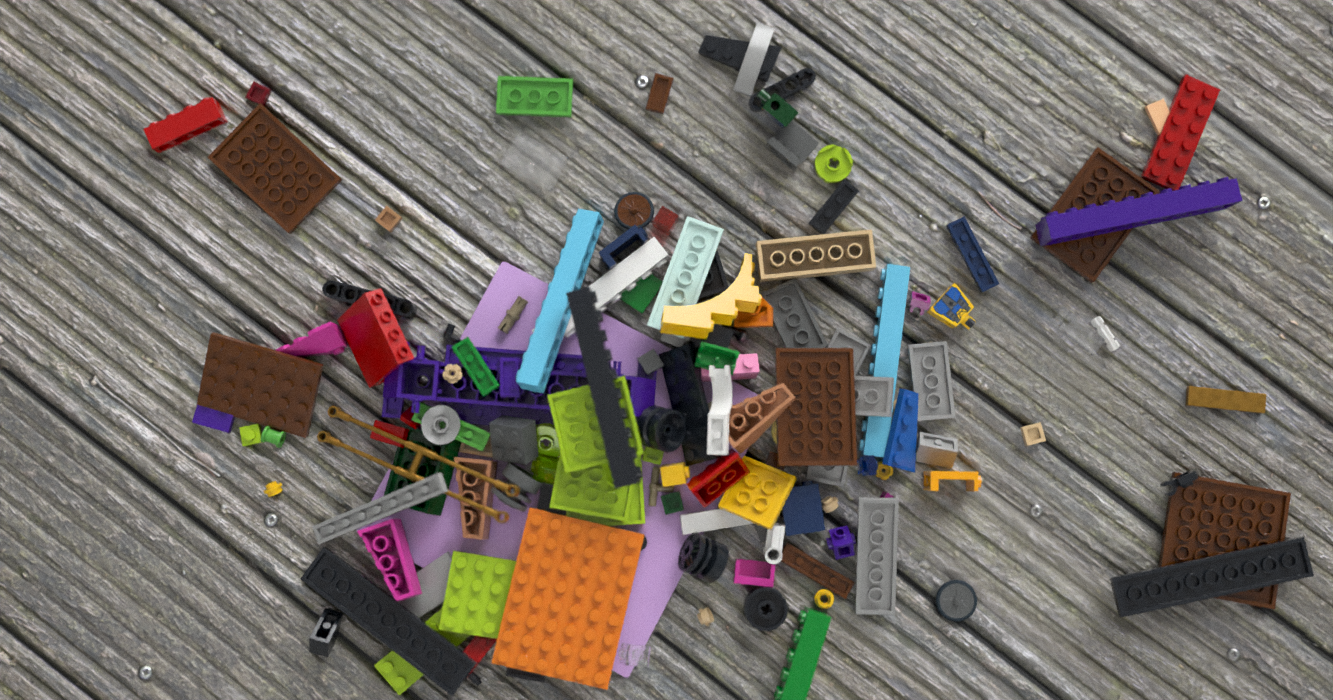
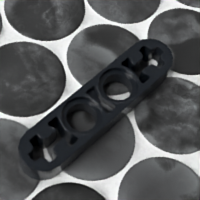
[749,68,816,112]

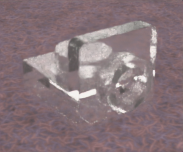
[618,643,651,667]

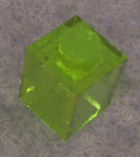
[530,453,559,485]

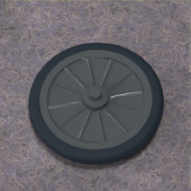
[936,580,977,622]

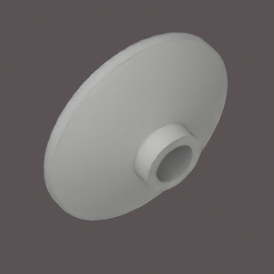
[421,405,461,445]

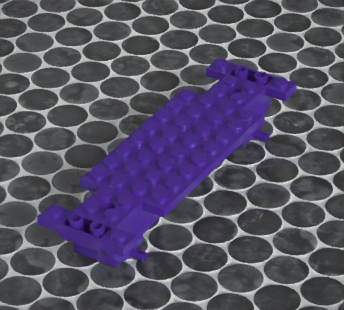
[382,341,657,426]

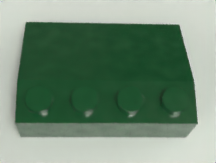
[384,425,461,516]

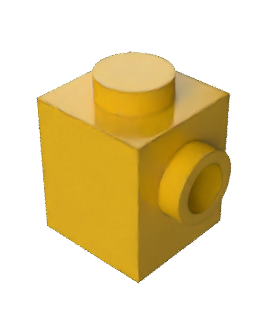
[660,462,690,487]

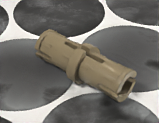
[497,296,529,334]

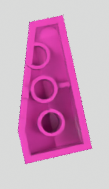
[276,321,349,358]

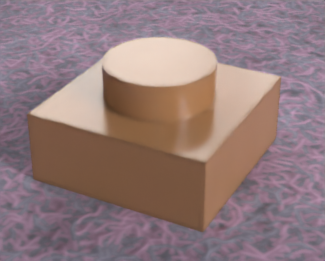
[375,205,403,233]

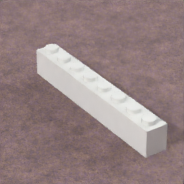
[532,237,668,339]

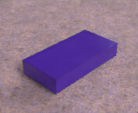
[499,357,521,398]
[192,405,235,433]

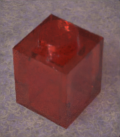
[652,206,679,236]

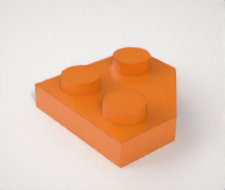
[734,297,773,328]

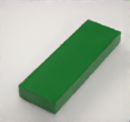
[451,337,500,397]

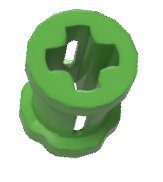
[260,426,286,448]

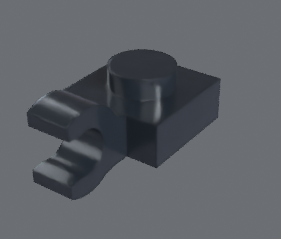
[1160,471,1198,496]

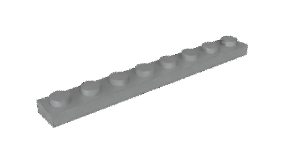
[312,473,448,545]

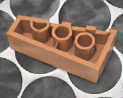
[454,457,498,540]

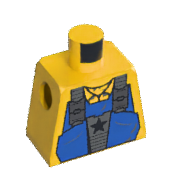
[927,283,976,330]

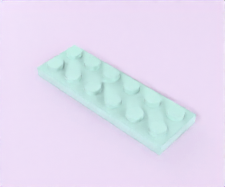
[647,216,724,339]

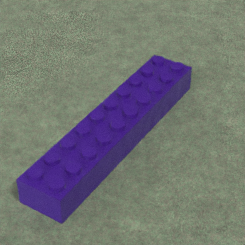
[1035,177,1242,247]

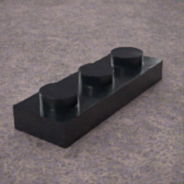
[808,179,859,235]

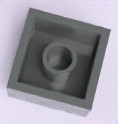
[489,415,538,465]

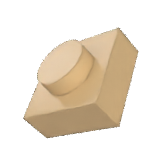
[1020,422,1046,446]

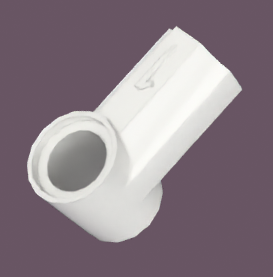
[763,523,785,564]

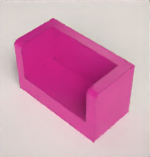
[733,558,775,587]

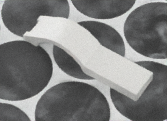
[707,365,733,455]

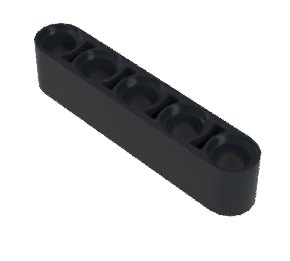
[322,281,417,318]

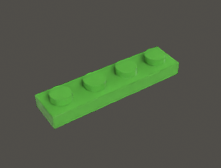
[412,402,490,451]

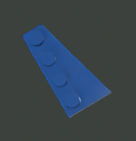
[882,388,919,473]

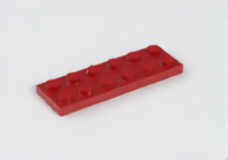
[1141,74,1220,191]

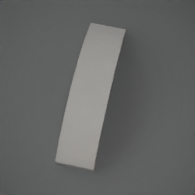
[733,23,775,96]

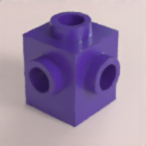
[826,526,856,560]

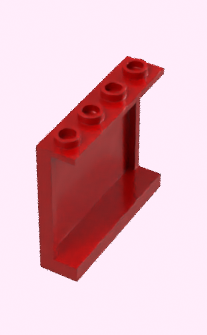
[337,288,415,388]

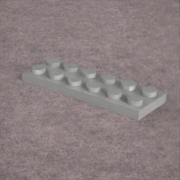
[855,497,899,615]

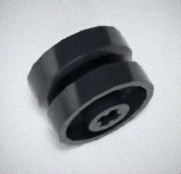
[637,405,686,453]
[743,586,788,631]

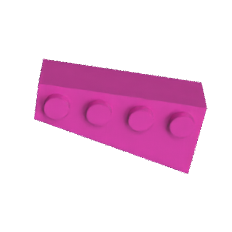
[357,519,422,601]

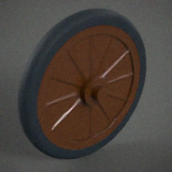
[614,192,654,230]

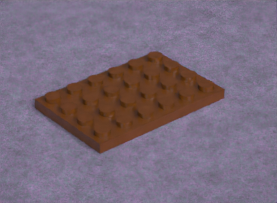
[208,103,342,234]
[1030,147,1160,283]
[196,332,324,438]
[775,348,857,466]

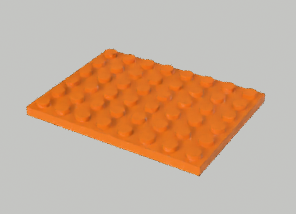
[491,507,644,690]

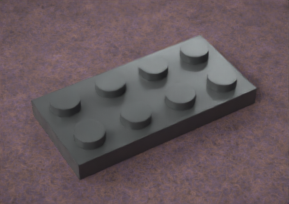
[761,278,828,348]

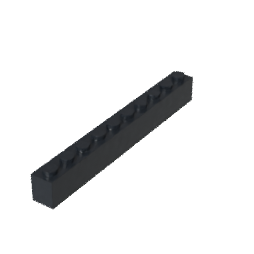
[566,287,643,489]

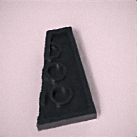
[698,35,782,83]

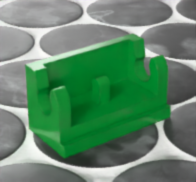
[694,341,739,376]

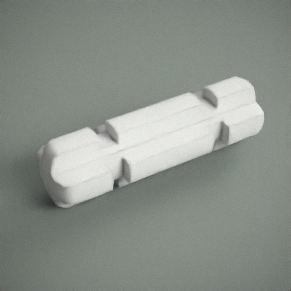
[1091,316,1120,351]

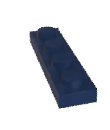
[946,217,999,293]

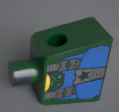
[755,88,799,128]

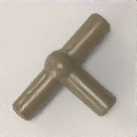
[648,467,674,507]

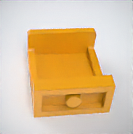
[923,471,981,492]

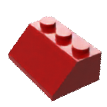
[686,448,750,508]

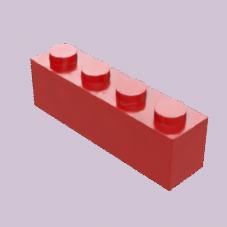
[143,97,228,154]

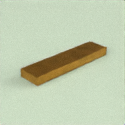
[1185,386,1266,414]

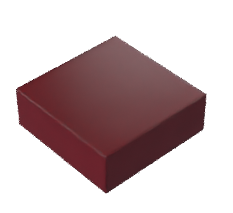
[245,81,272,106]

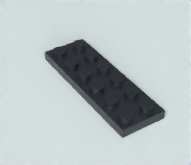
[659,344,721,466]

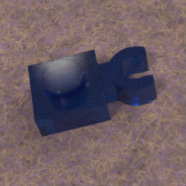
[857,455,878,476]

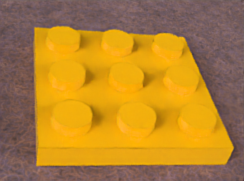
[718,456,797,530]

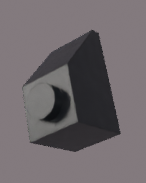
[309,608,343,657]

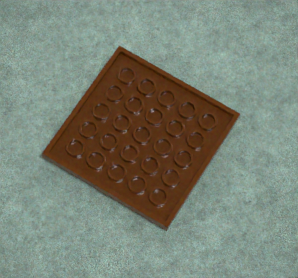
[1158,472,1291,609]

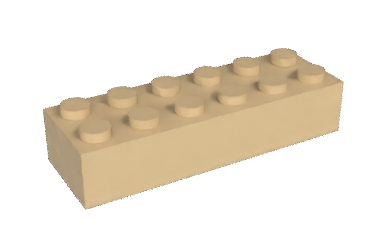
[756,229,876,282]

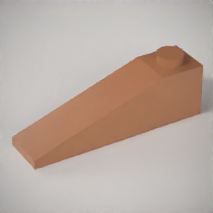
[729,383,796,453]

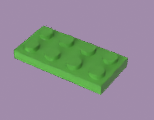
[496,76,573,117]

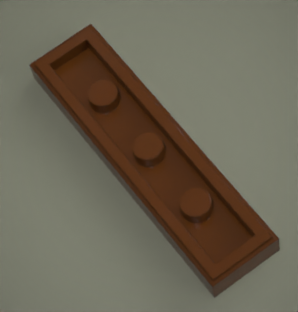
[781,543,855,599]

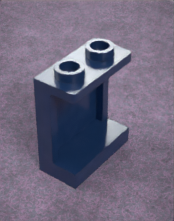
[598,225,648,270]
[782,480,825,536]

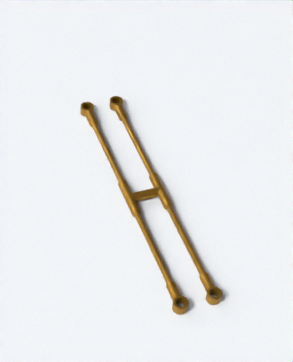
[317,406,520,523]

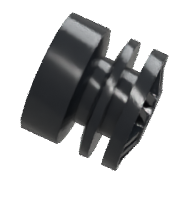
[678,532,729,583]

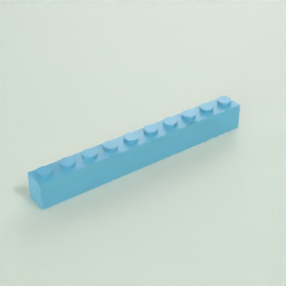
[516,209,604,394]
[859,264,910,458]

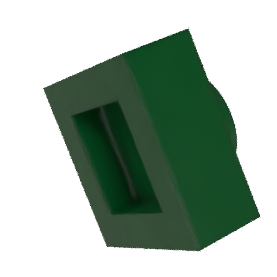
[661,491,684,515]

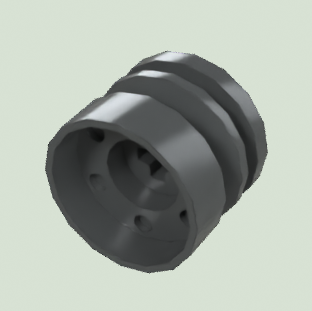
[490,462,543,512]

